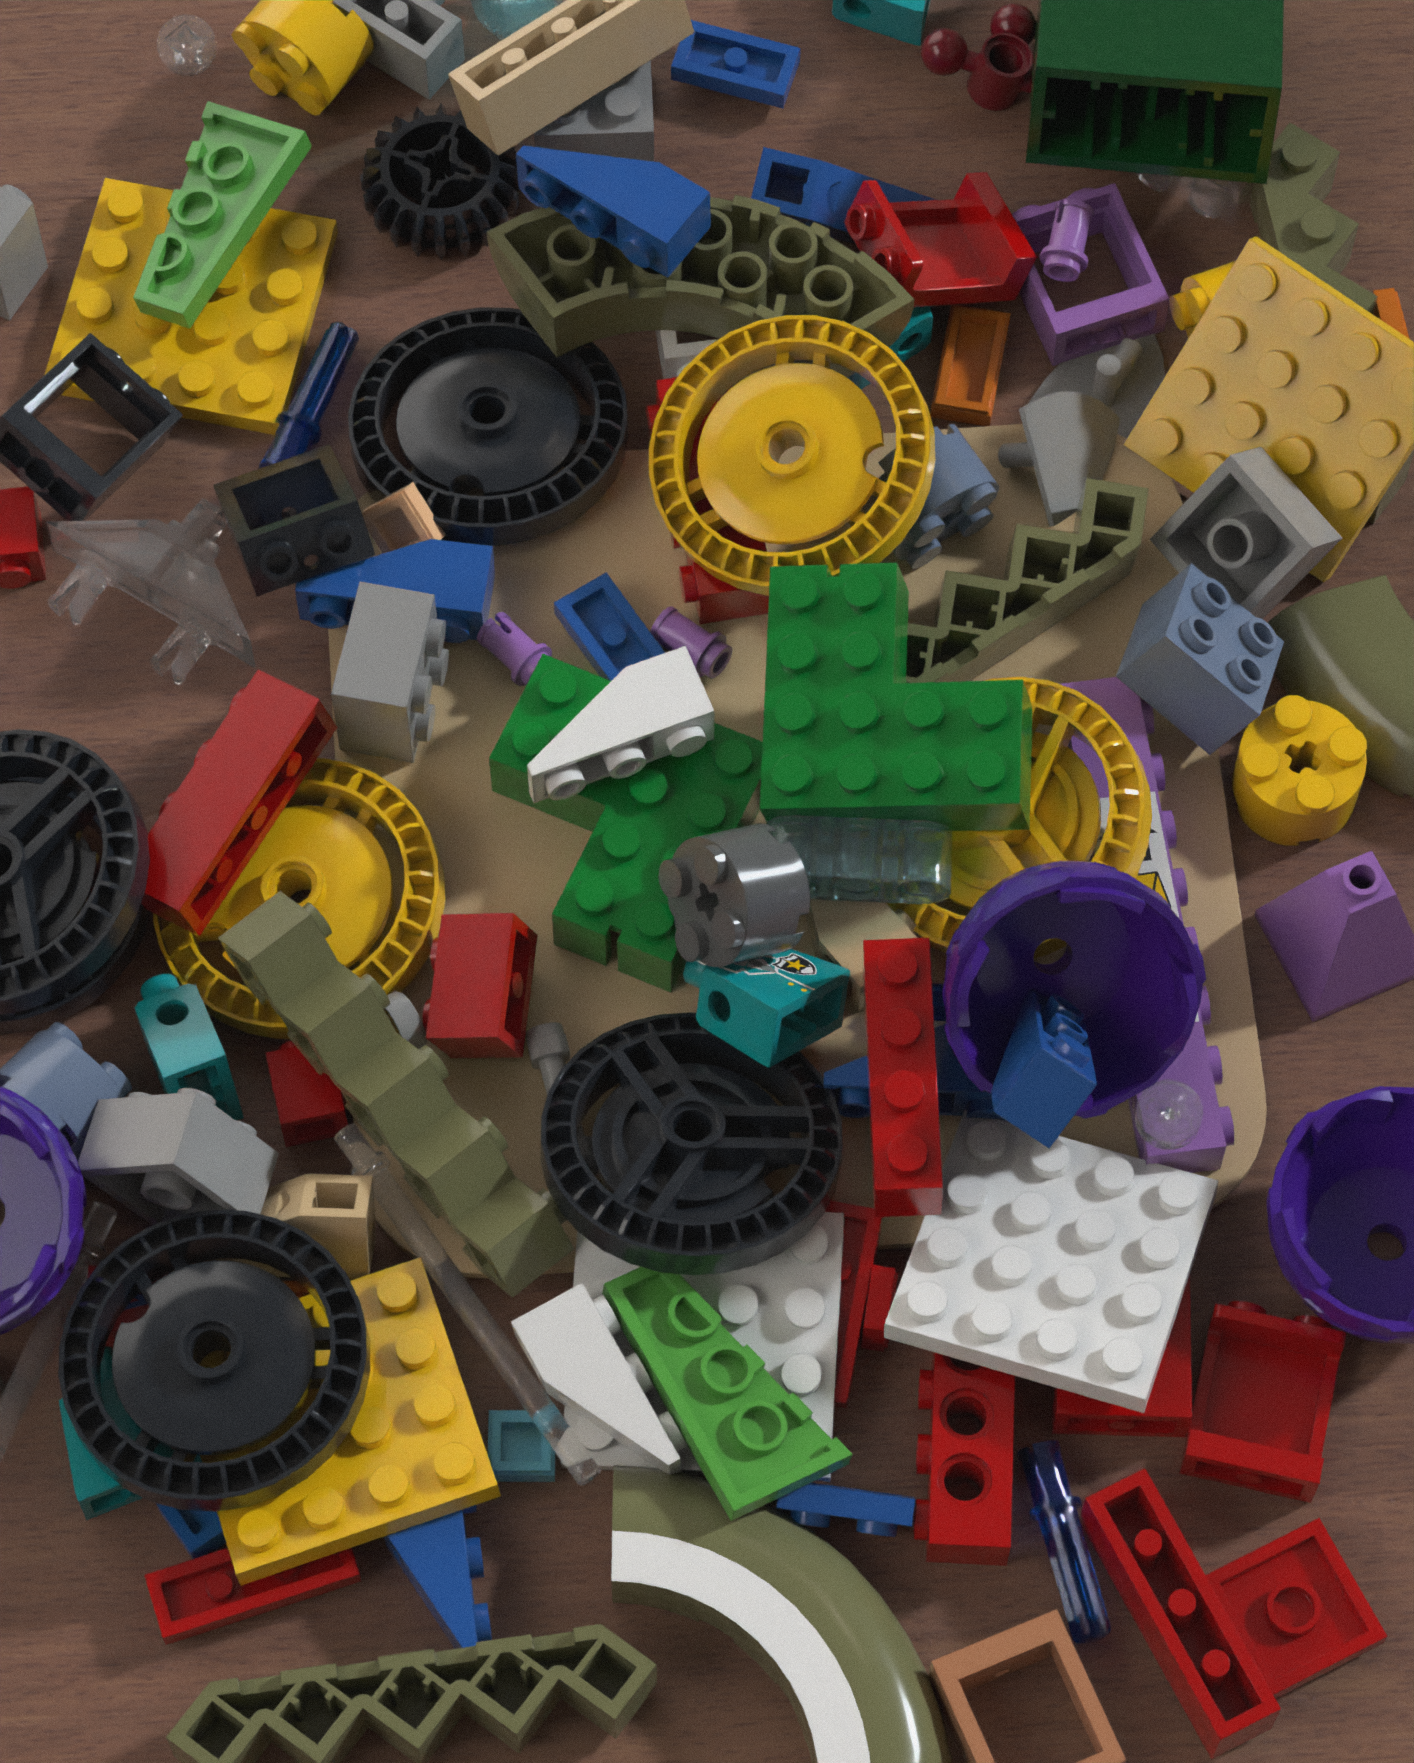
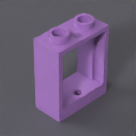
[1012,183,1170,366]

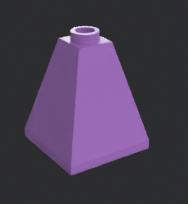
[1254,851,1414,1022]

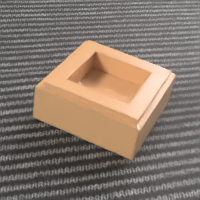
[362,482,446,554]

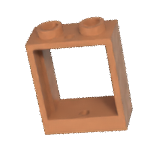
[928,1609,1126,1763]

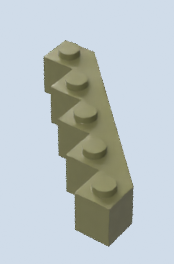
[1249,123,1414,524]
[906,478,1149,683]
[218,891,574,1298]
[166,1624,657,1763]

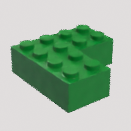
[760,563,1033,835]
[489,654,762,993]

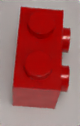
[422,913,538,1059]

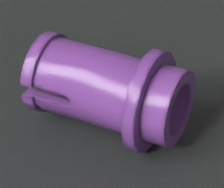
[1039,199,1094,282]
[650,606,732,679]
[477,612,552,686]

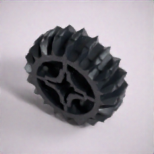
[360,103,520,260]

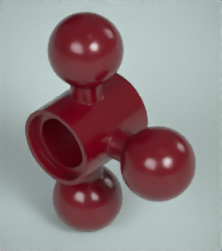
[921,3,1037,111]

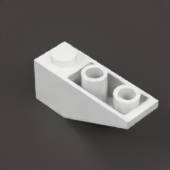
[527,646,714,803]
[511,1283,687,1475]

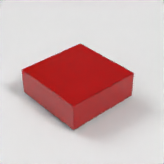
[861,1265,898,1352]

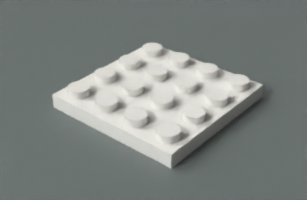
[884,1110,1218,1413]
[561,1212,845,1482]

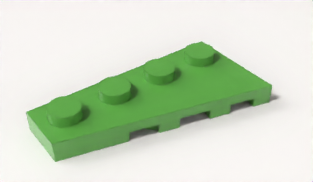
[133,101,312,329]
[602,1267,853,1521]

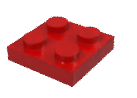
[1206,1518,1388,1699]

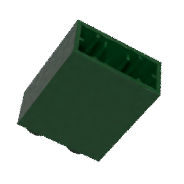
[1025,0,1284,184]

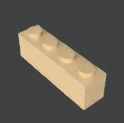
[448,0,695,155]

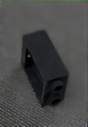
[0,333,183,529]
[213,444,375,597]

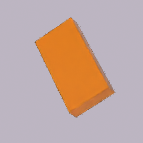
[930,304,1011,426]

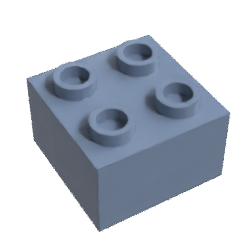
[1116,563,1284,755]

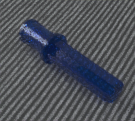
[258,321,359,469]
[1017,1440,1111,1644]

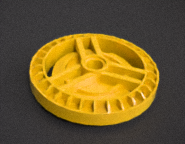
[649,315,935,596]
[860,677,1152,958]
[153,758,445,1039]

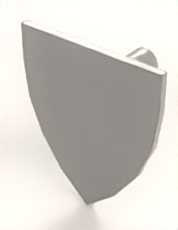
[1029,333,1165,438]
[998,391,1120,526]

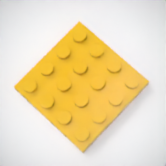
[44,178,338,436]
[1123,236,1414,582]
[200,1257,501,1585]

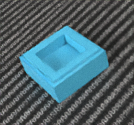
[488,1410,556,1482]

